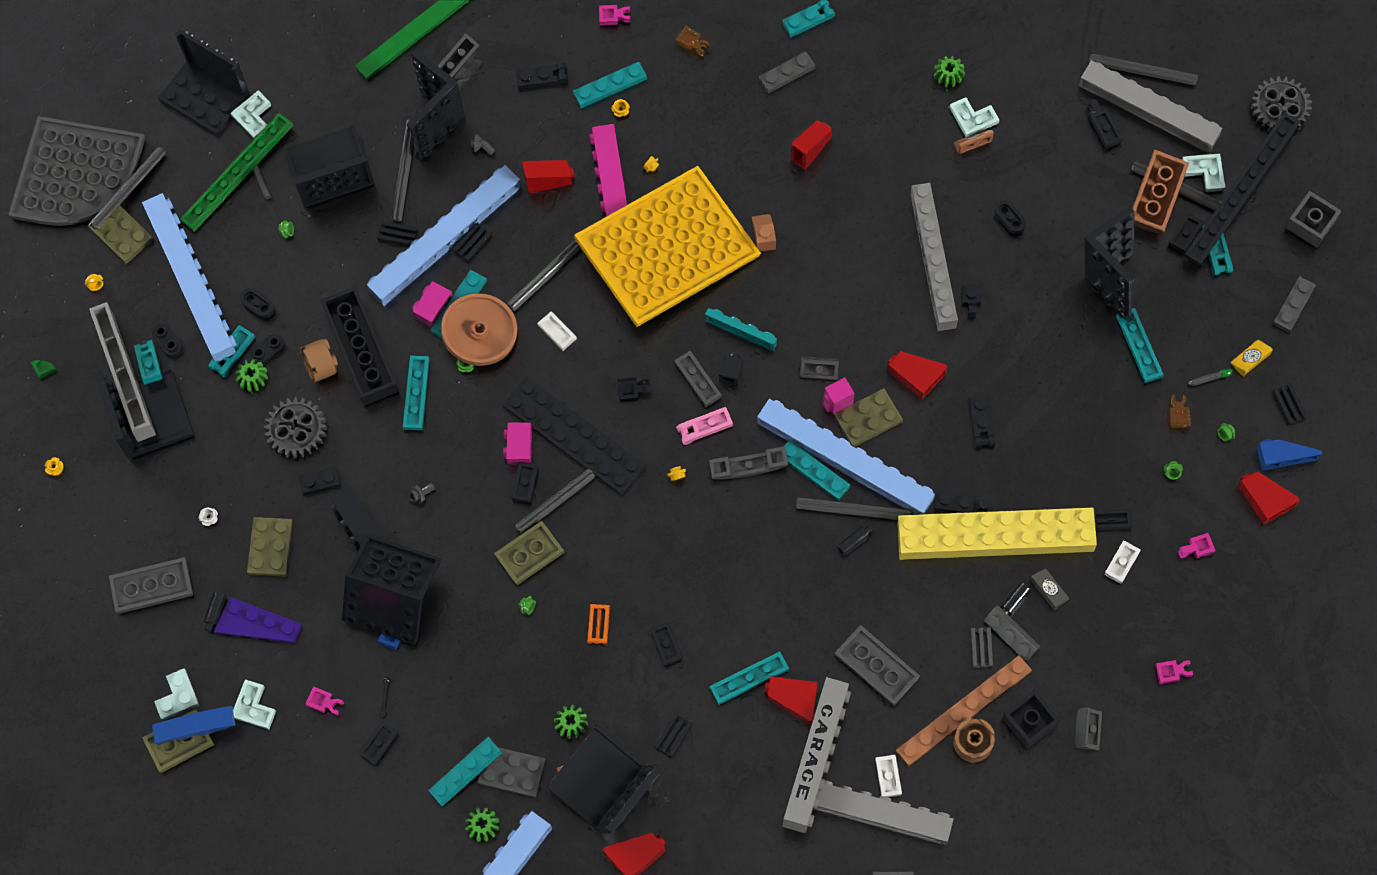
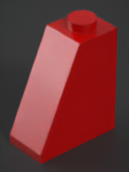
[791,120,832,170]
[522,160,574,194]
[887,351,948,400]
[1238,471,1300,524]
[764,676,818,725]
[603,833,666,875]

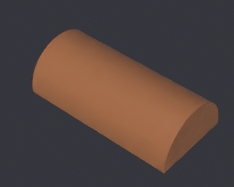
[1132,149,1189,233]

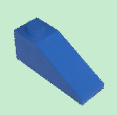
[1256,439,1322,471]

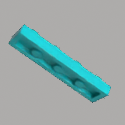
[573,62,647,108]
[430,270,487,338]
[705,308,777,351]
[1116,308,1164,383]
[403,356,430,431]
[785,440,850,501]
[710,652,789,705]
[429,737,502,806]

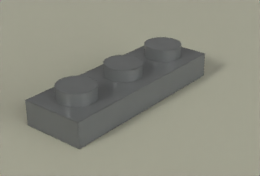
[759,51,815,94]
[1273,276,1316,333]
[674,351,722,407]
[984,605,1040,661]

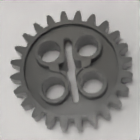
[1251,76,1312,132]
[264,397,327,458]

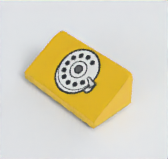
[1230,340,1273,376]

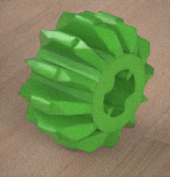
[934,55,965,87]
[235,359,268,392]
[554,705,588,739]
[465,808,499,842]

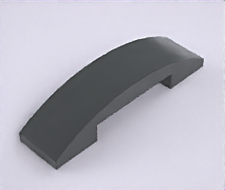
[709,446,788,479]

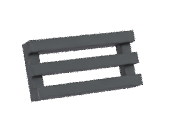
[970,627,993,668]

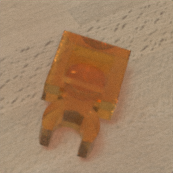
[675,26,709,56]
[1169,395,1191,428]

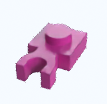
[599,5,630,25]
[1155,660,1193,684]
[305,686,344,716]

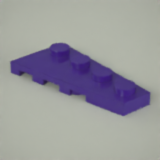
[214,597,302,643]

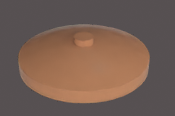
[441,294,517,366]

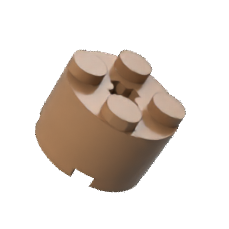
[300,338,338,383]
[953,718,995,763]

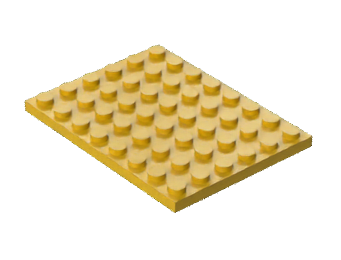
[574,166,761,327]

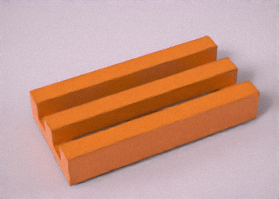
[587,604,610,645]

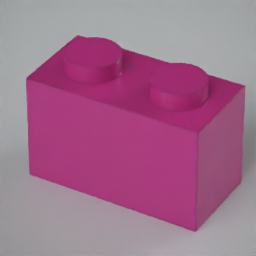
[412,281,453,328]
[823,378,855,416]
[503,423,532,465]

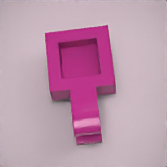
[1178,533,1216,559]

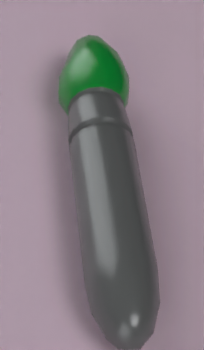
[1188,369,1233,386]

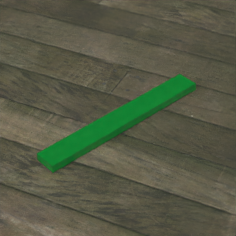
[355,0,470,80]
[180,113,293,232]

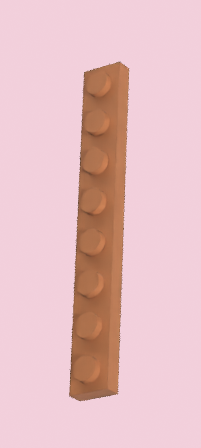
[896,655,1032,767]

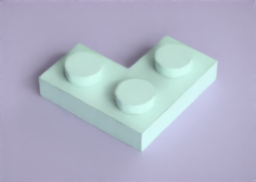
[231,90,271,139]
[949,98,999,138]
[1182,154,1225,192]
[154,668,199,721]
[233,680,276,730]

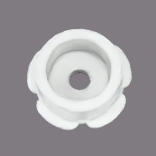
[199,507,218,526]

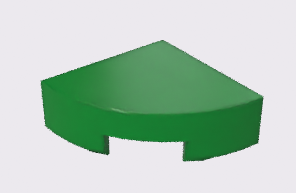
[30,360,57,380]

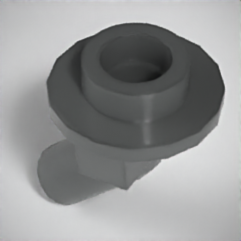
[471,134,495,155]
[408,483,435,505]

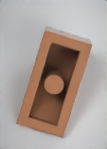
[752,214,776,252]

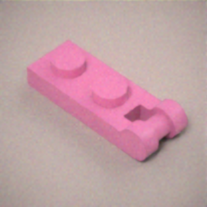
[676,407,733,445]

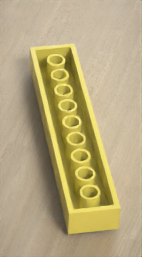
[897,508,1097,560]

